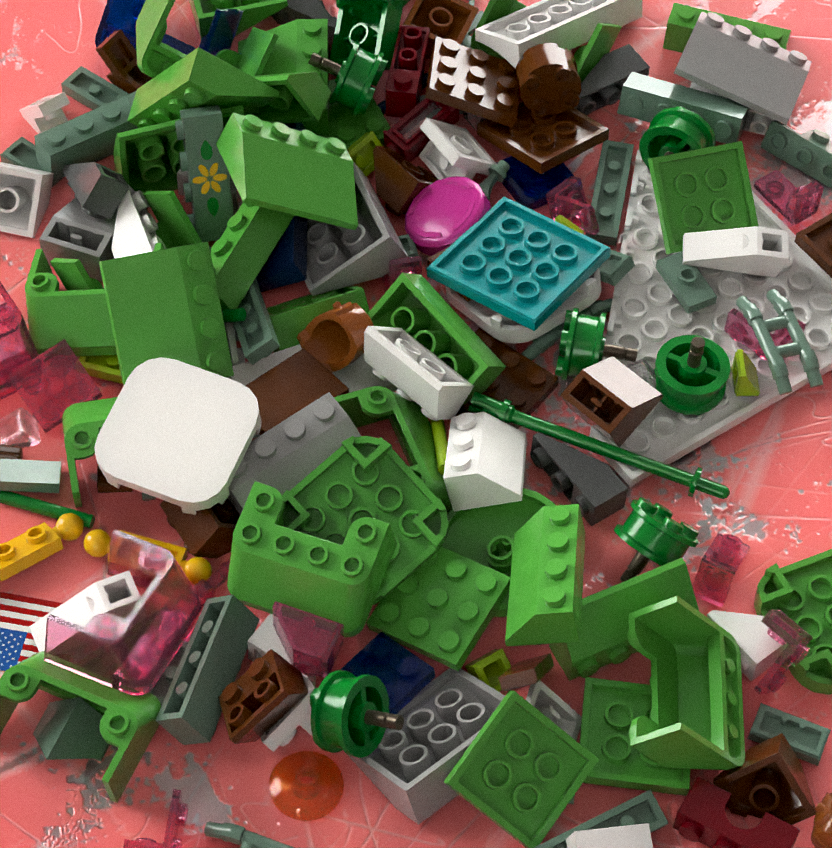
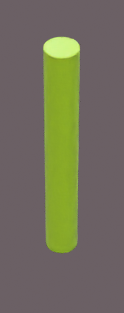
[430,419,448,475]

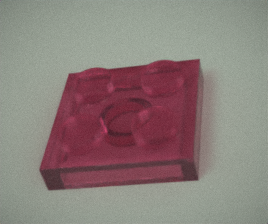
[7,339,102,434]

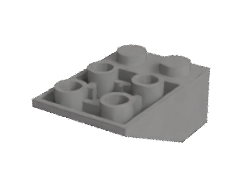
[39,198,118,282]

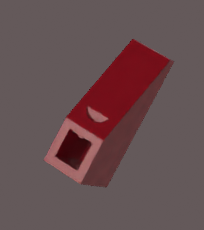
[385,25,430,118]

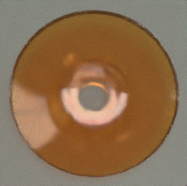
[269,751,344,821]

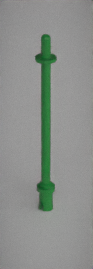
[468,391,730,499]

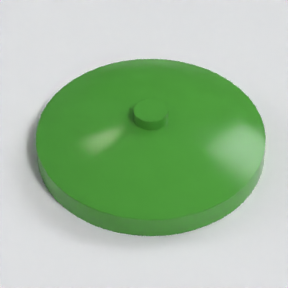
[442,488,556,617]

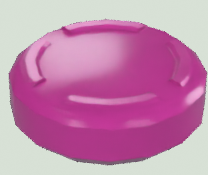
[405,176,490,256]

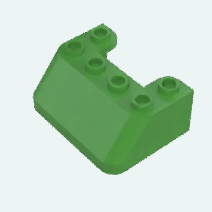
[227,481,397,637]
[627,596,745,770]

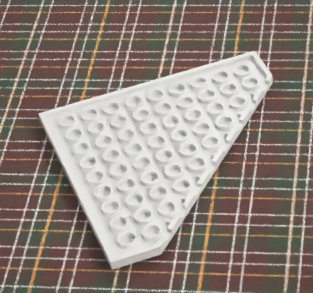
[589,149,832,487]

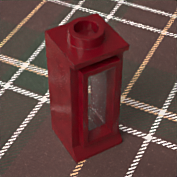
[383,98,459,163]

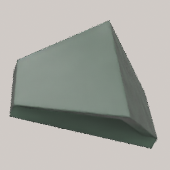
[33,697,110,761]

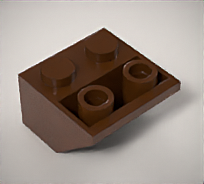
[560,356,664,447]
[218,649,308,744]

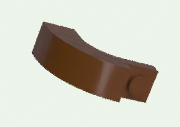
[95,29,153,94]

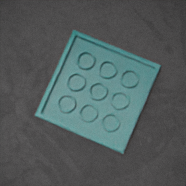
[426,196,611,331]

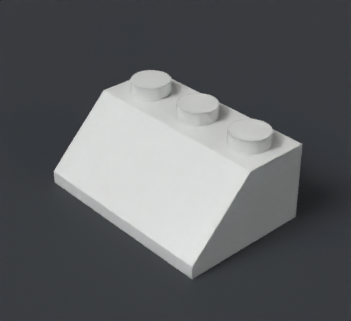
[0,162,54,238]
[364,326,474,421]
[443,412,527,512]

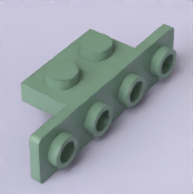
[761,120,832,189]

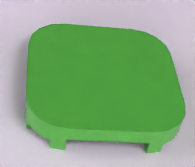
[277,436,449,605]
[754,549,832,695]

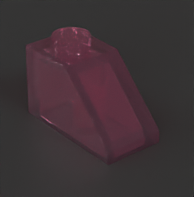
[272,601,344,678]

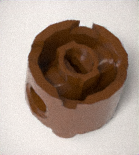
[516,42,582,117]

